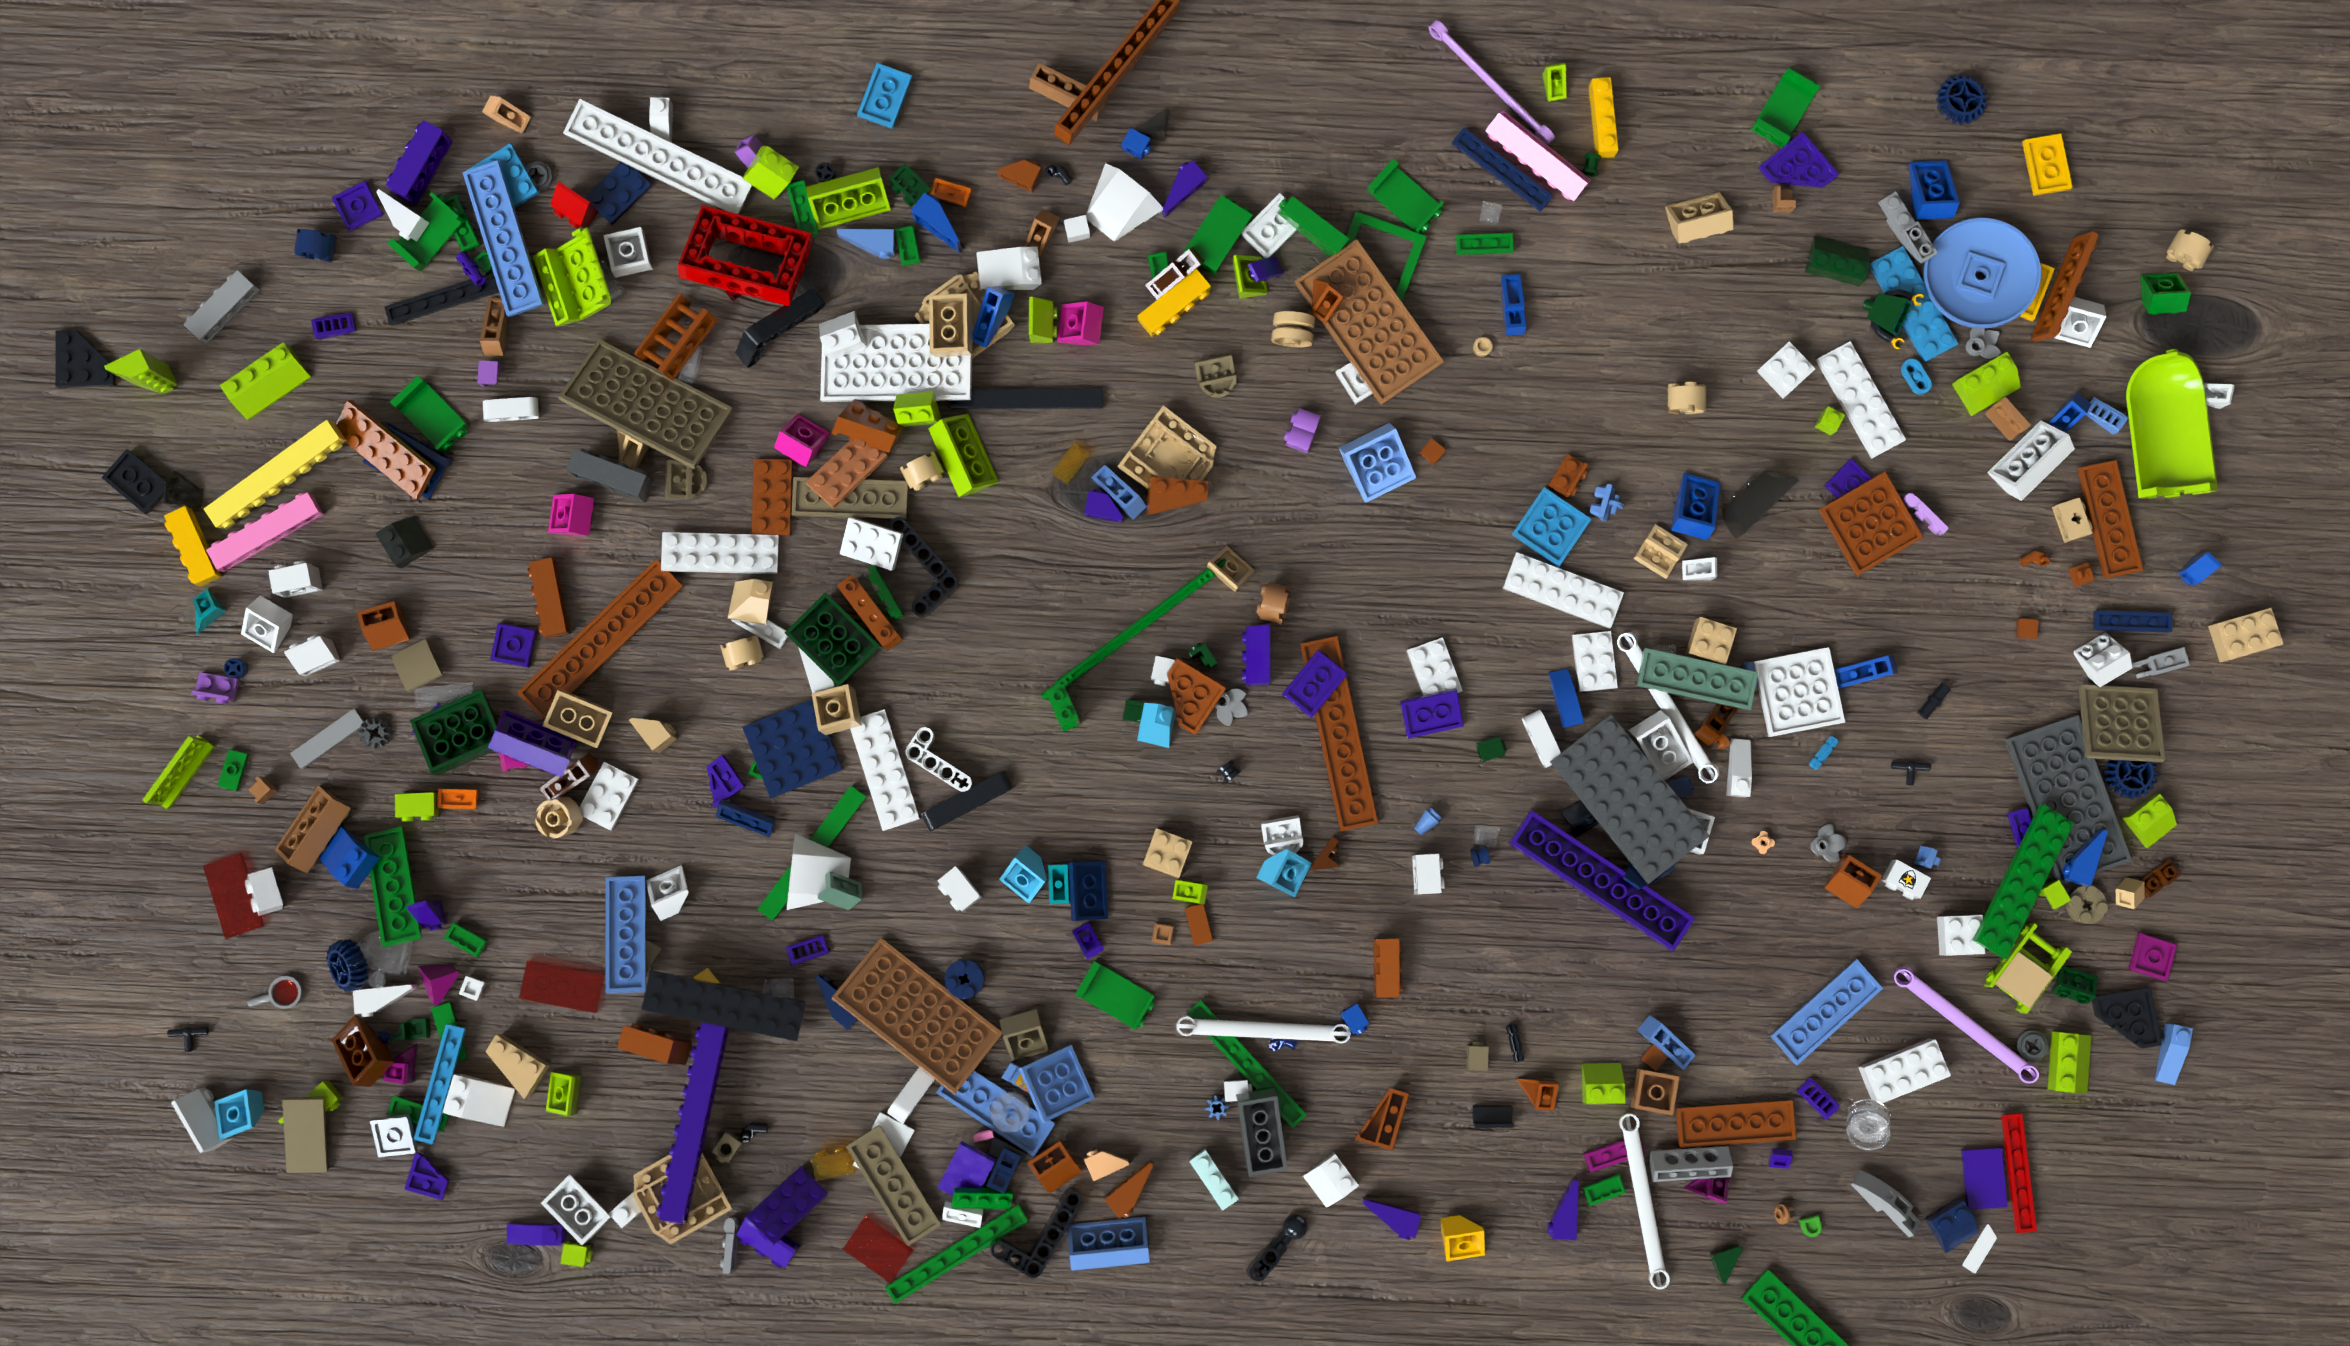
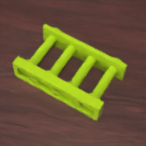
[1984,923,2072,1014]

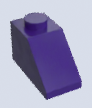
[1084,489,1123,523]

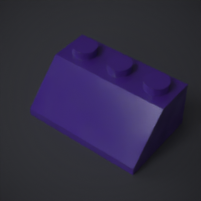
[1242,625,1270,686]
[736,1220,801,1268]

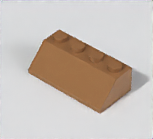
[275,785,351,873]

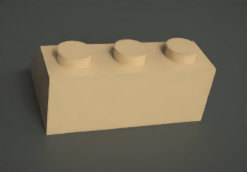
[1665,192,1733,243]

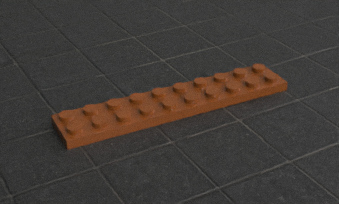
[517,559,684,721]
[1300,636,1378,832]

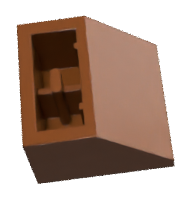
[357,601,410,651]
[1824,855,1882,909]
[1027,1139,1082,1194]

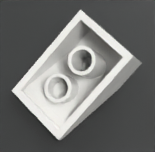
[976,247,1041,290]
[1628,710,1693,780]
[442,1073,516,1127]

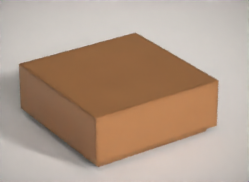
[1152,923,1174,945]

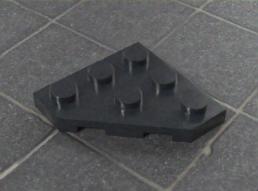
[55,330,116,388]
[2092,987,2162,1048]

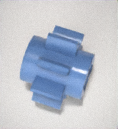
[1205,1095,1229,1120]

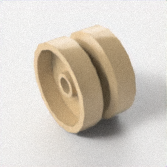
[1271,311,1315,348]

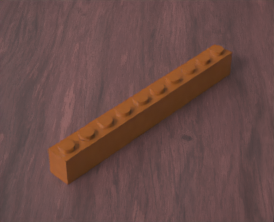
[1054,0,1180,146]

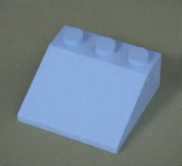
[1339,423,1416,503]

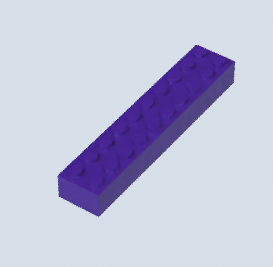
[1508,811,1695,951]
[656,1022,729,1225]

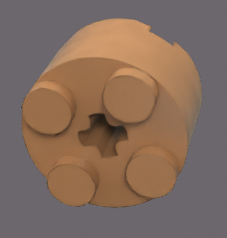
[1256,582,1292,625]

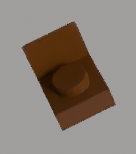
[1309,837,1340,871]

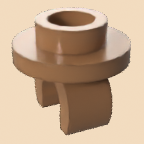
[1774,1204,1794,1224]

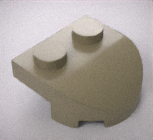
[1194,354,1236,398]
[665,460,707,500]

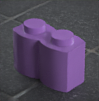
[1284,408,1321,453]

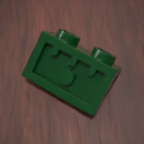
[889,163,932,207]
[1189,643,1218,669]
[2051,966,2098,1004]

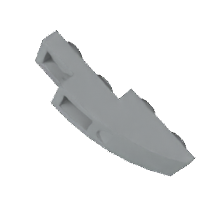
[1878,192,1938,263]
[1851,1170,1921,1237]

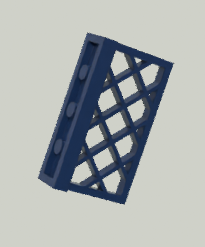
[363,422,453,499]

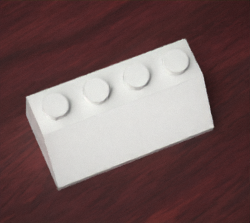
[1988,420,2075,501]

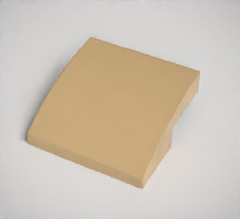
[1634,524,1688,579]
[1996,952,2053,1008]

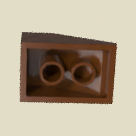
[332,1015,394,1087]

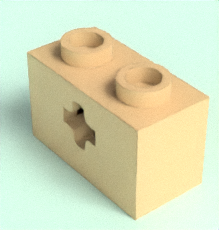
[2052,498,2092,543]

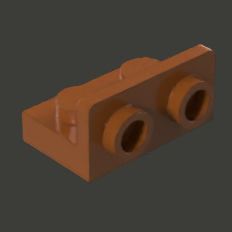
[1547,454,1589,499]

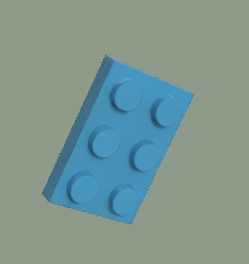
[857,63,913,129]

